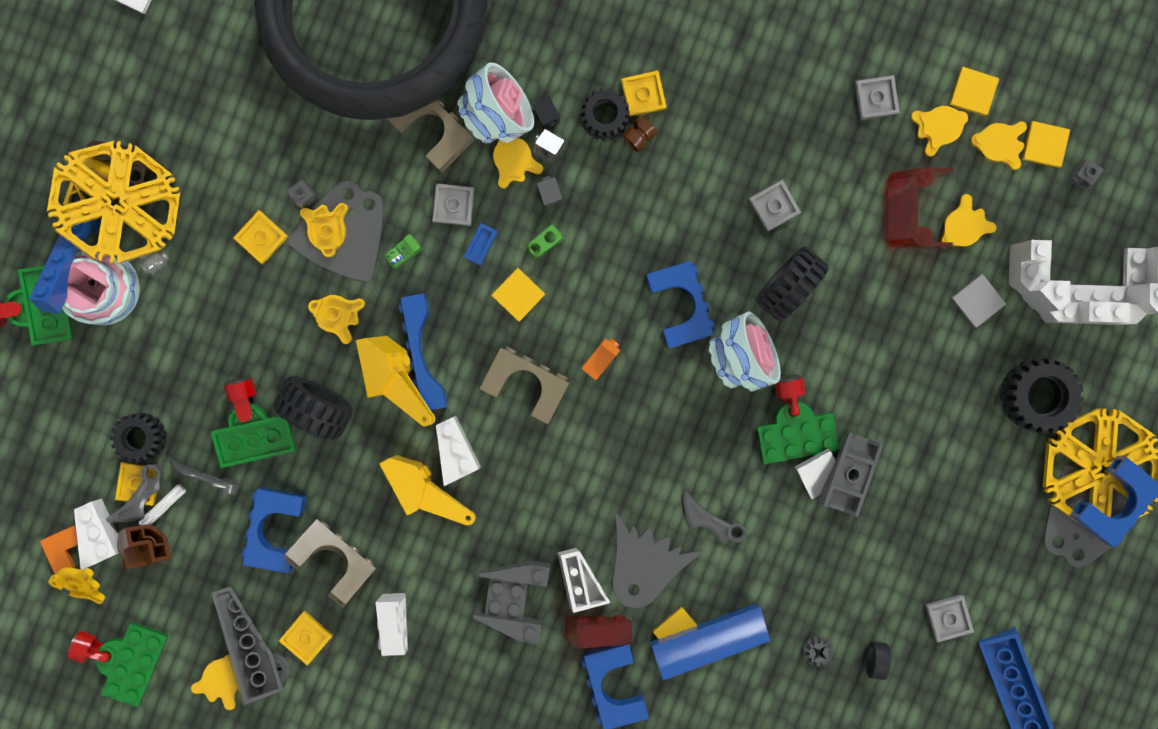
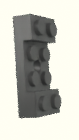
[818,431,884,517]

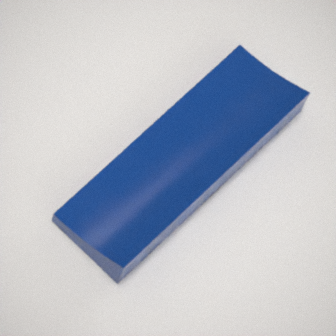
[650,603,771,680]
[978,627,1054,729]

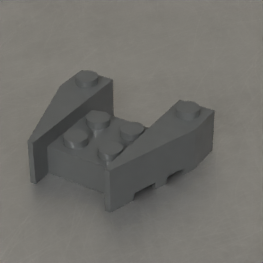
[473,561,550,644]

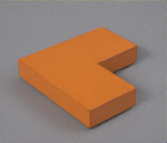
[40,525,78,574]

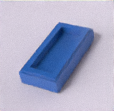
[464,223,498,266]

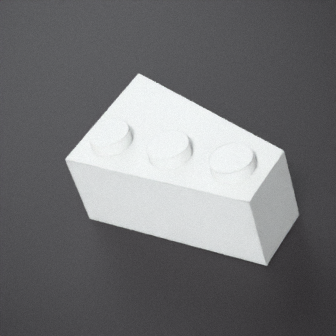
[436,416,481,486]
[74,499,121,570]
[557,548,610,613]
[376,593,408,656]

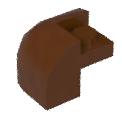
[117,525,171,570]

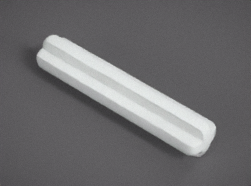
[139,484,186,525]

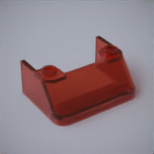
[886,168,953,249]

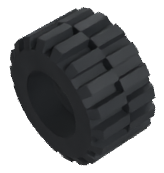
[581,88,630,141]
[110,413,167,463]

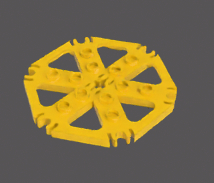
[47,141,180,264]
[1043,408,1158,523]

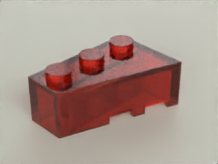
[565,614,632,649]

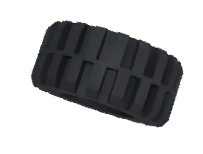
[756,246,829,321]
[1000,359,1084,433]
[273,376,353,440]

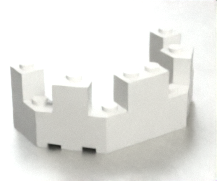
[1009,240,1158,325]

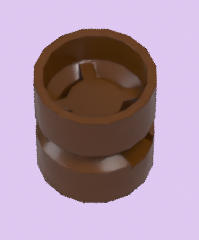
[622,115,658,153]

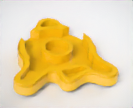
[911,106,968,157]
[971,121,1027,170]
[493,138,543,189]
[941,194,996,247]
[300,203,349,258]
[308,295,365,344]
[48,567,105,604]
[191,655,238,710]

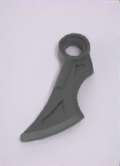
[170,460,240,495]
[106,463,163,522]
[683,491,746,542]

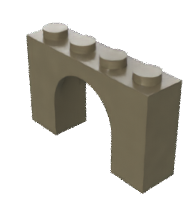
[386,99,474,173]
[480,346,569,424]
[283,519,376,608]

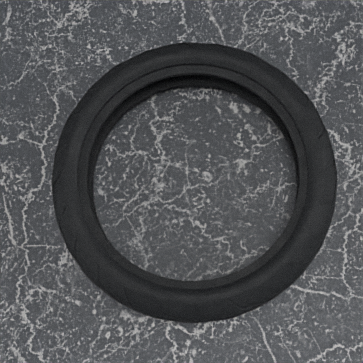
[255,0,488,120]

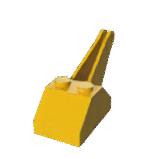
[356,336,435,426]
[380,455,476,525]

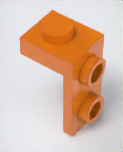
[582,338,621,380]

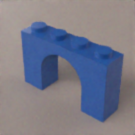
[646,261,715,348]
[1069,456,1158,548]
[242,487,307,573]
[581,640,649,729]

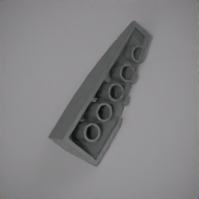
[211,586,283,707]

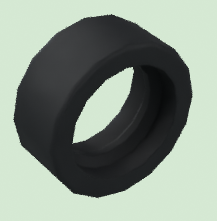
[866,641,891,680]

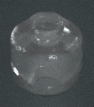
[138,250,170,276]

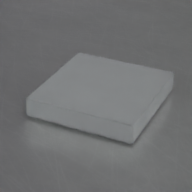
[854,75,900,120]
[748,179,801,232]
[432,183,475,226]
[951,274,1006,328]
[795,449,836,500]
[925,594,974,643]

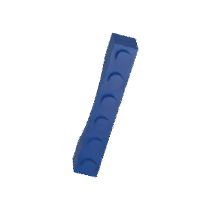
[29,200,102,314]
[399,293,448,410]

